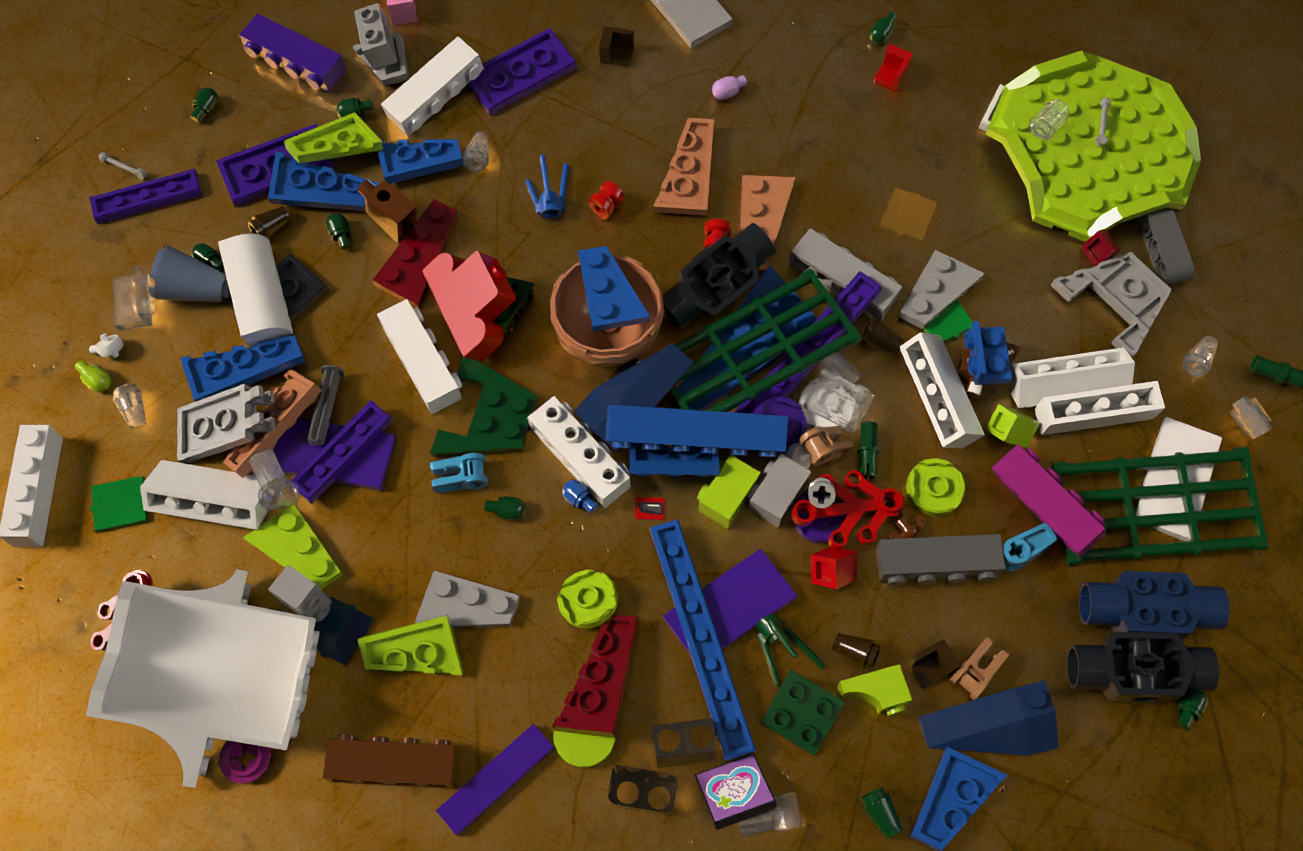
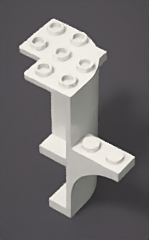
[86,569,320,788]

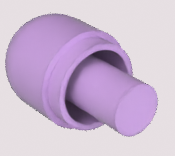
[712,75,747,100]

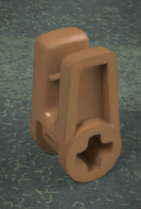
[798,425,854,466]
[950,637,1010,700]

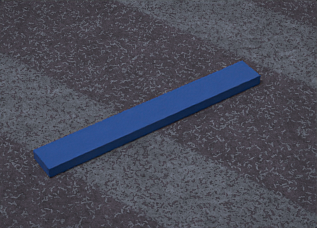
[650,519,756,761]

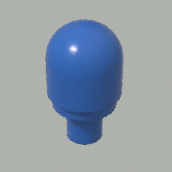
[562,480,599,514]

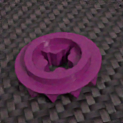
[219,741,272,784]

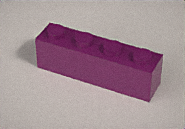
[992,444,1106,559]

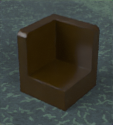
[599,26,635,67]
[907,639,960,689]

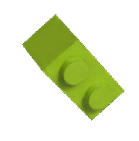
[697,455,761,529]

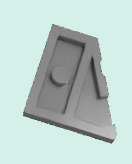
[353,32,410,86]

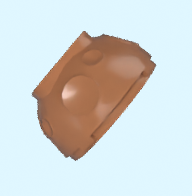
[550,255,664,367]

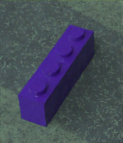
[239,13,346,93]

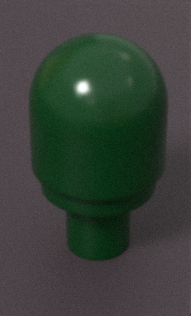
[869,12,897,45]
[190,88,219,122]
[336,98,374,118]
[326,213,351,250]
[191,243,224,272]
[484,496,526,521]
[1177,691,1208,730]

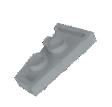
[898,250,985,329]

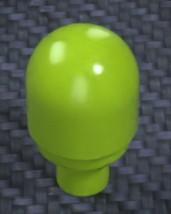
[75,360,111,392]

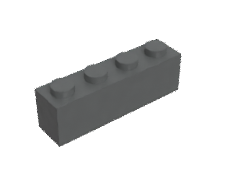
[876,534,1005,586]

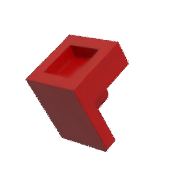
[874,44,913,92]
[811,547,857,589]

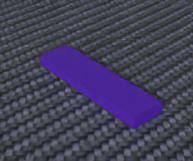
[90,169,203,224]
[289,400,393,504]
[436,724,554,836]

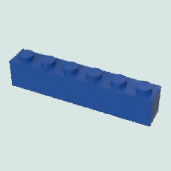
[605,405,788,457]

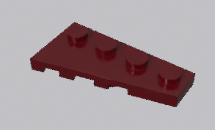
[372,199,458,310]
[552,614,639,738]

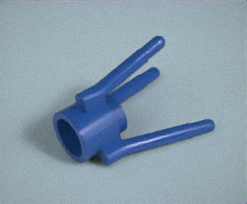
[526,154,569,219]

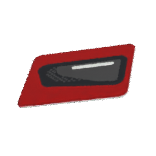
[635,497,665,520]

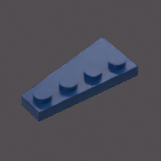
[268,151,380,211]
[180,335,306,402]

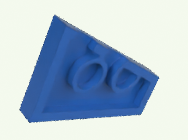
[378,139,464,184]
[578,246,650,332]
[630,442,719,477]
[910,747,1007,851]

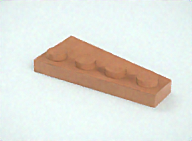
[740,175,796,275]
[223,368,322,478]

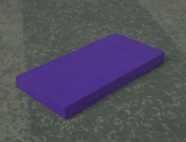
[467,28,577,115]
[216,124,335,207]
[267,418,396,491]
[663,548,797,656]

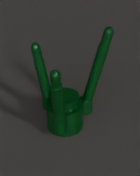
[756,613,825,687]

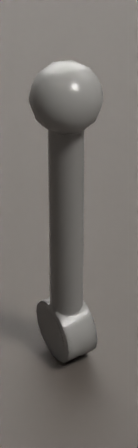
[1095,98,1111,147]
[99,152,147,180]

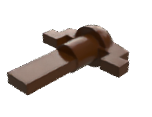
[885,501,925,539]

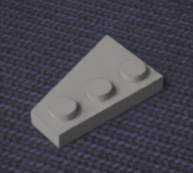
[415,571,520,629]

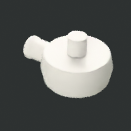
[89,333,124,358]
[786,443,812,469]

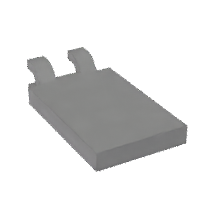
[651,0,732,49]
[177,384,275,464]

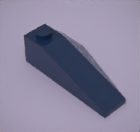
[575,343,694,450]
[918,680,1059,756]

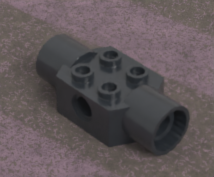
[662,223,776,330]
[1067,632,1219,703]

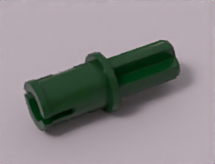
[857,421,881,480]

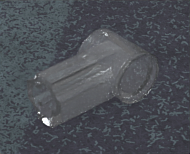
[249,449,299,510]
[738,793,804,837]

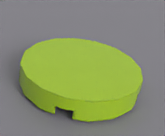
[906,458,966,516]
[557,569,619,629]
[553,730,615,768]

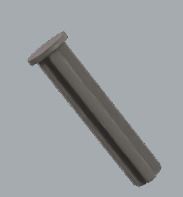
[308,365,344,446]

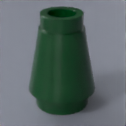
[860,787,903,839]

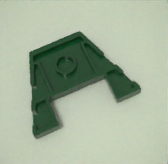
[430,357,538,458]

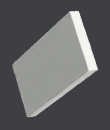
[1134,417,1222,542]

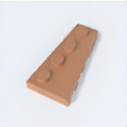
[653,118,714,216]

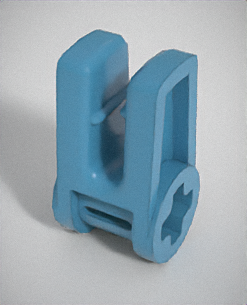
[430,453,488,493]
[1002,523,1057,572]

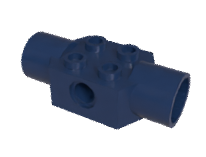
[1079,571,1229,640]

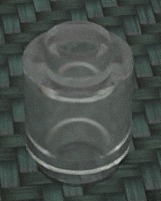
[1030,100,1070,140]
[1229,396,1273,440]

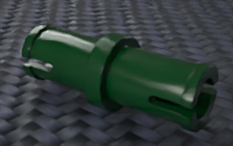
[1249,355,1303,390]

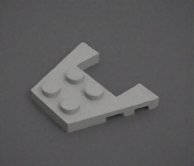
[1051,252,1172,359]

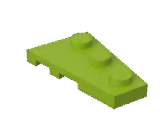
[284,112,383,164]
[243,504,343,590]
[357,614,464,675]

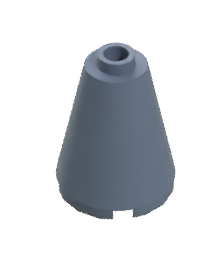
[148,244,230,302]

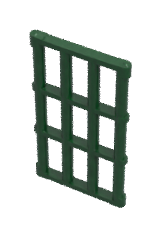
[650,268,862,412]
[1051,447,1268,565]

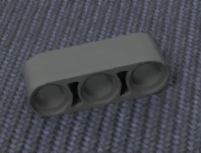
[1139,209,1194,284]

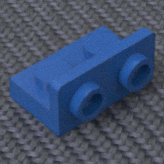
[964,321,1012,385]

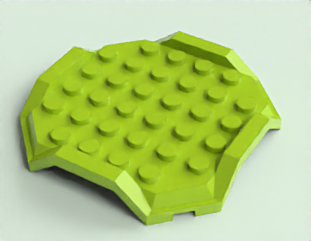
[985,50,1201,242]

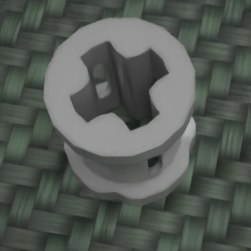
[808,477,835,508]

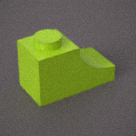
[837,664,912,717]

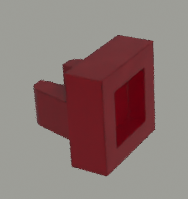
[1081,229,1120,267]

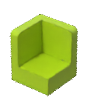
[986,404,1040,448]

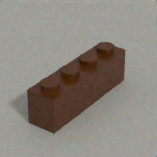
[323,734,459,789]

